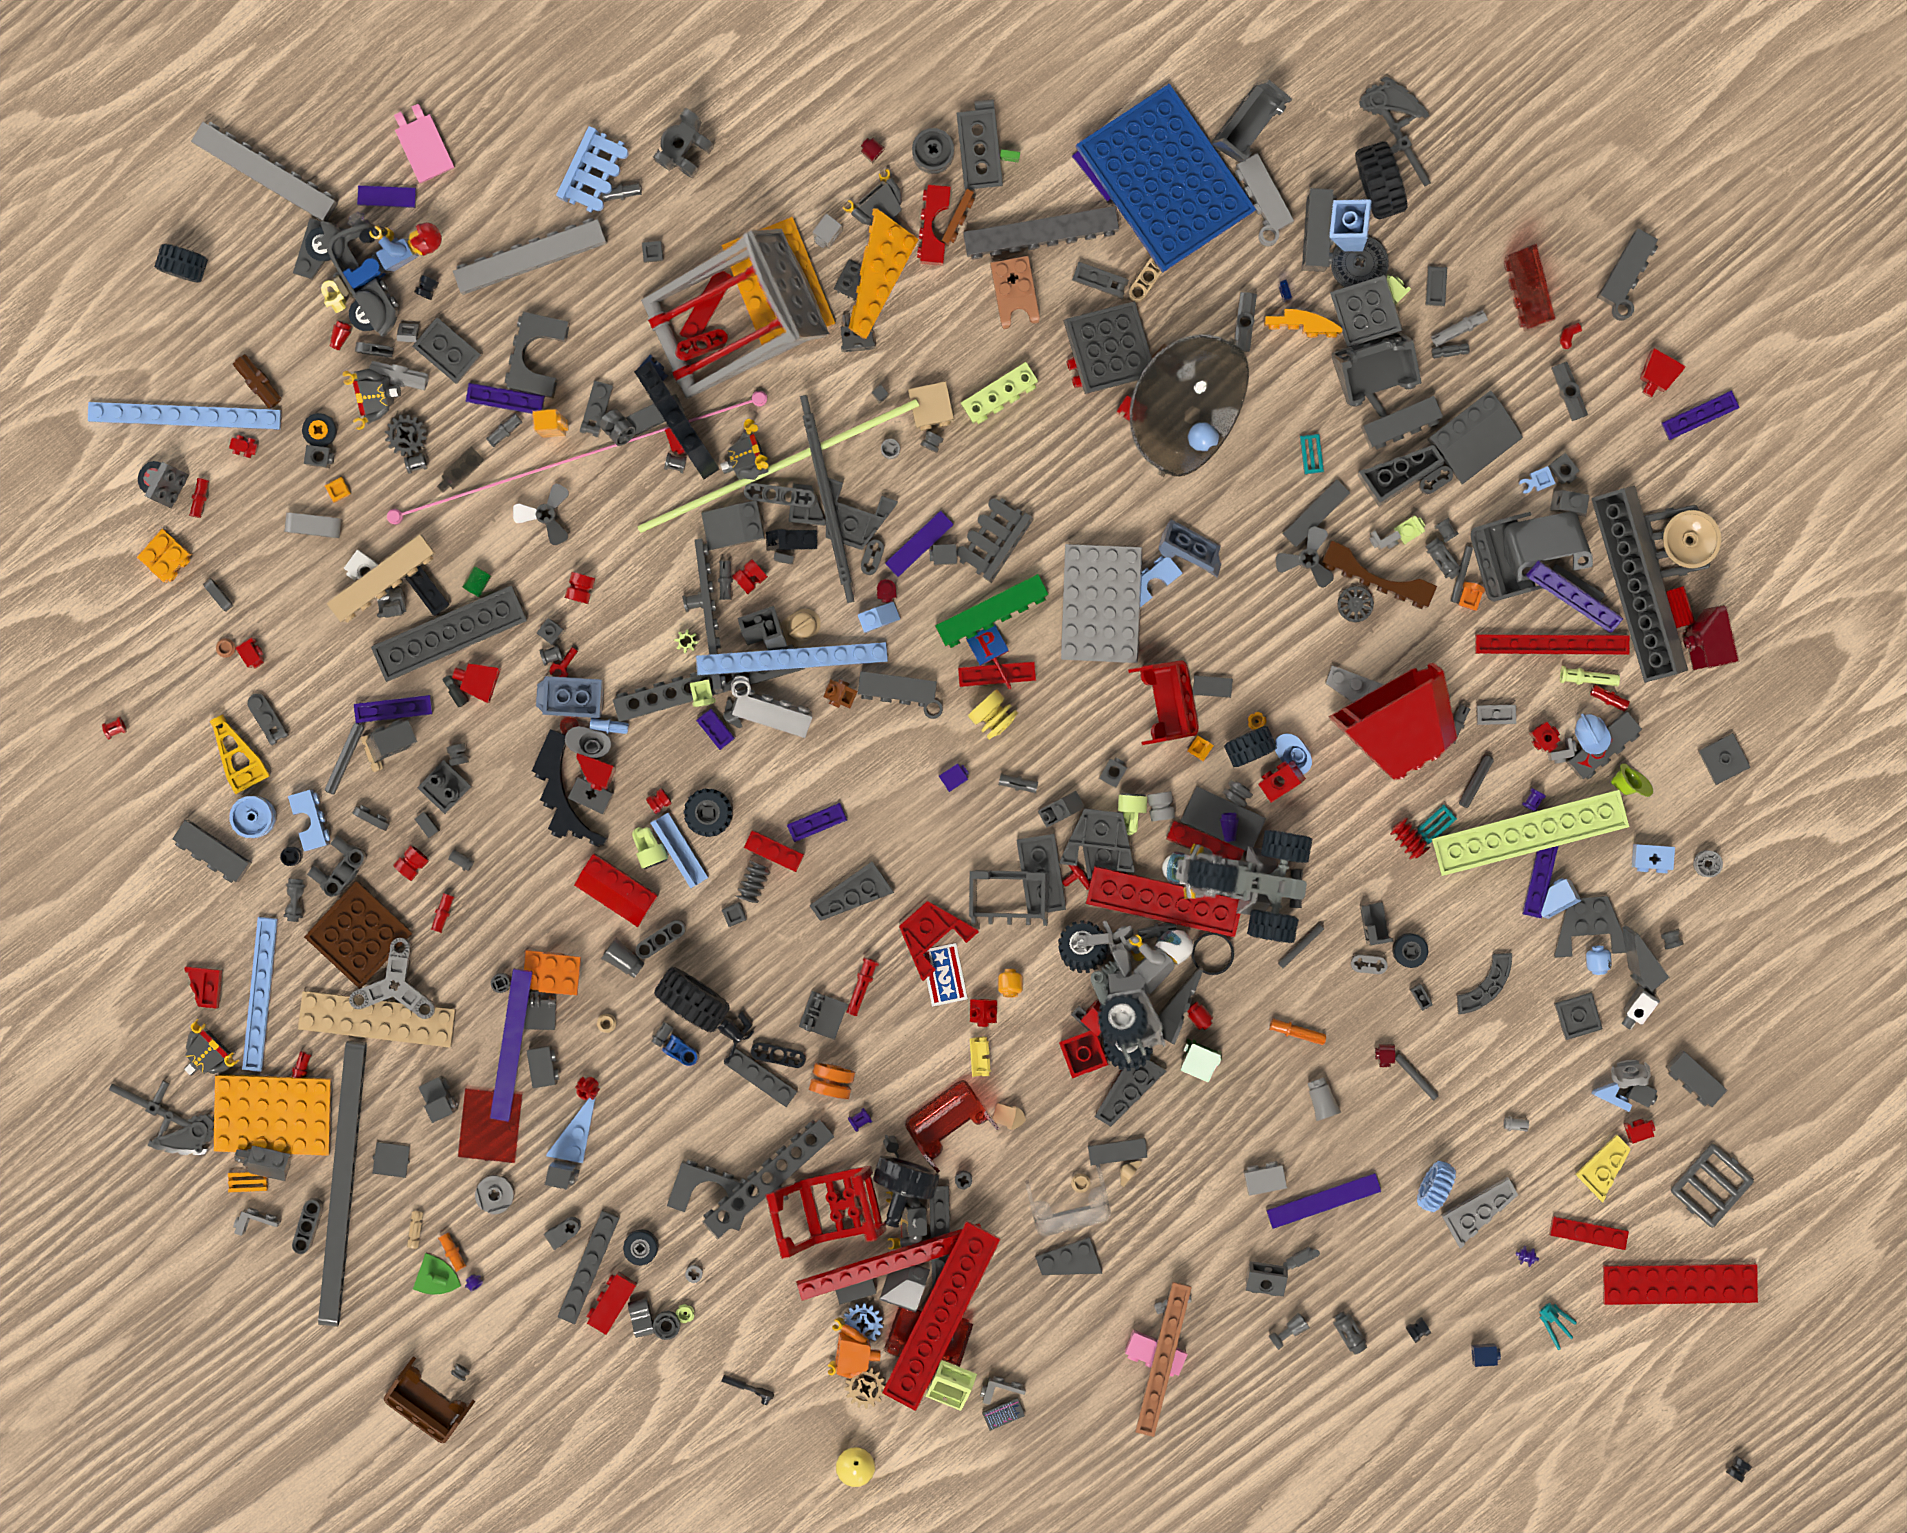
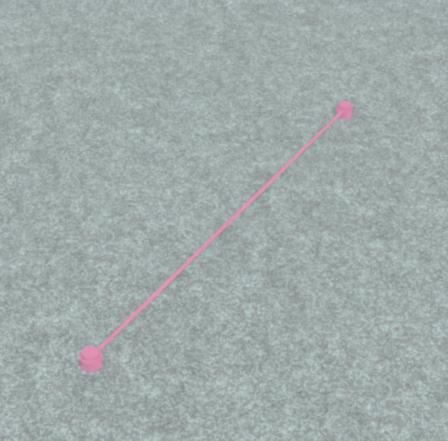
[387,391,768,525]

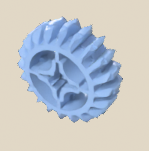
[1417,1161,1456,1212]

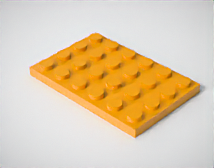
[721,217,835,346]
[214,1074,332,1156]

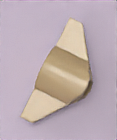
[1120,1160,1142,1187]

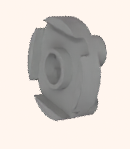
[1611,1060,1651,1088]
[475,1175,514,1214]

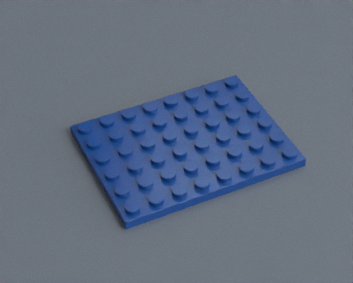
[1075,84,1256,273]

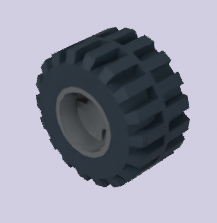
[154,244,208,283]
[1224,726,1277,767]
[684,788,733,837]

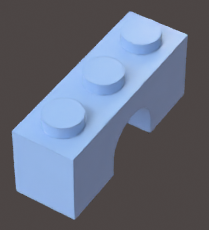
[1140,555,1183,607]
[288,790,331,852]

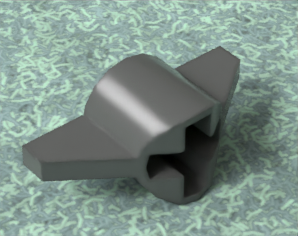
[723,700,743,729]
[883,1135,900,1158]

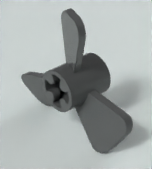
[513,484,569,546]
[1275,526,1334,588]

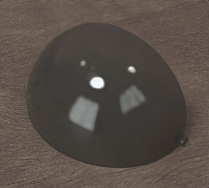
[1130,334,1249,477]

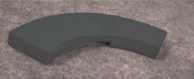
[1456,953,1512,1014]

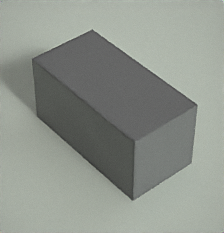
[872,385,889,403]
[414,812,440,838]
[1409,983,1433,1011]
[1071,1005,1090,1031]

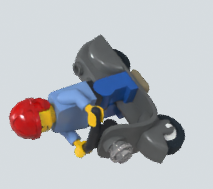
[305,212,442,337]

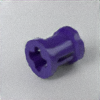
[1522,788,1546,812]
[848,1108,873,1132]

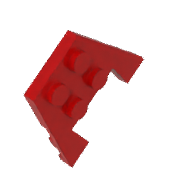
[899,901,979,981]

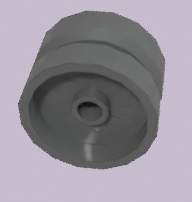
[912,128,954,174]

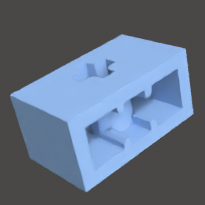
[1632,844,1675,873]

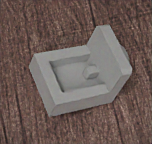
[1369,531,1401,550]
[1548,738,1577,764]

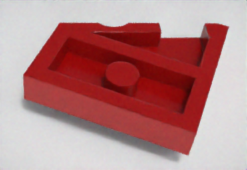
[184,966,222,1009]

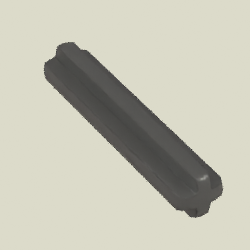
[1459,755,1494,808]

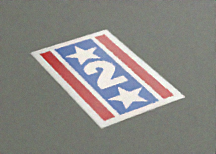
[923,943,968,1007]

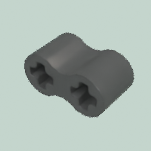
[628,1298,655,1338]

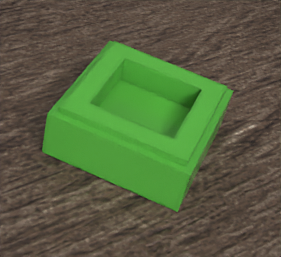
[1000,149,1020,163]

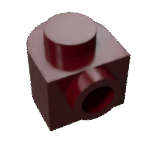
[861,137,885,164]
[877,579,897,603]
[1375,1044,1395,1067]

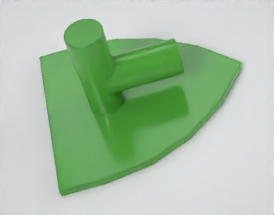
[413,1253,461,1295]

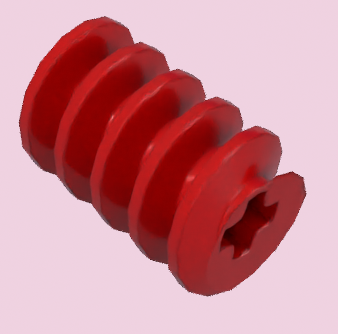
[1390,817,1431,860]

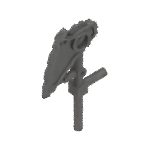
[1359,76,1431,187]
[109,1081,214,1155]

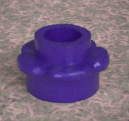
[465,1274,483,1292]

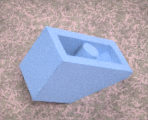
[858,602,901,633]
[1541,878,1581,919]

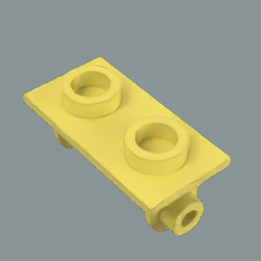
[969,1036,991,1077]

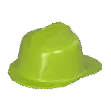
[1611,763,1653,797]

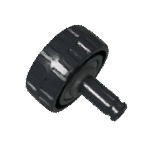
[873,1155,940,1228]

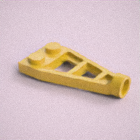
[209,714,270,795]

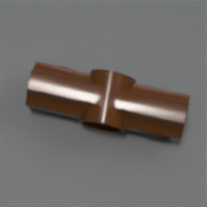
[233,354,282,409]

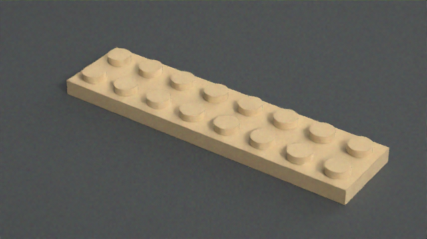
[298,991,456,1048]

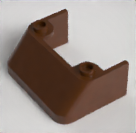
[384,1356,476,1443]

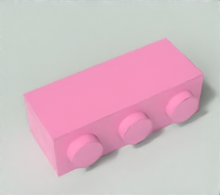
[1125,1330,1188,1377]

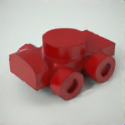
[229,435,258,458]

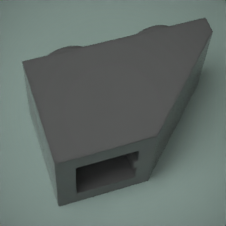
[1038,791,1085,828]

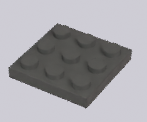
[1330,274,1403,347]

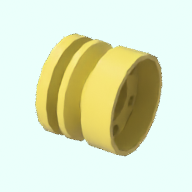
[967,689,1018,740]

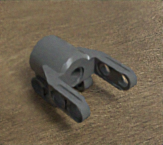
[653,108,714,179]

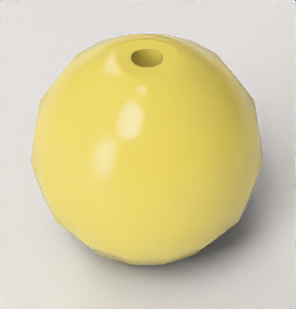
[836,1447,875,1487]

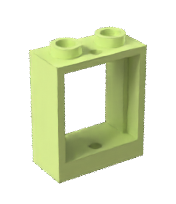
[925,1360,977,1411]

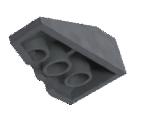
[1157,966,1203,1045]

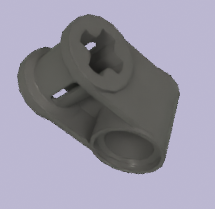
[543,1217,581,1250]

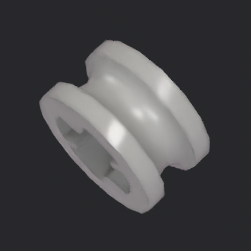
[685,1265,703,1283]

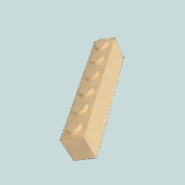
[326,535,436,623]

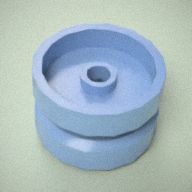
[230,796,276,838]

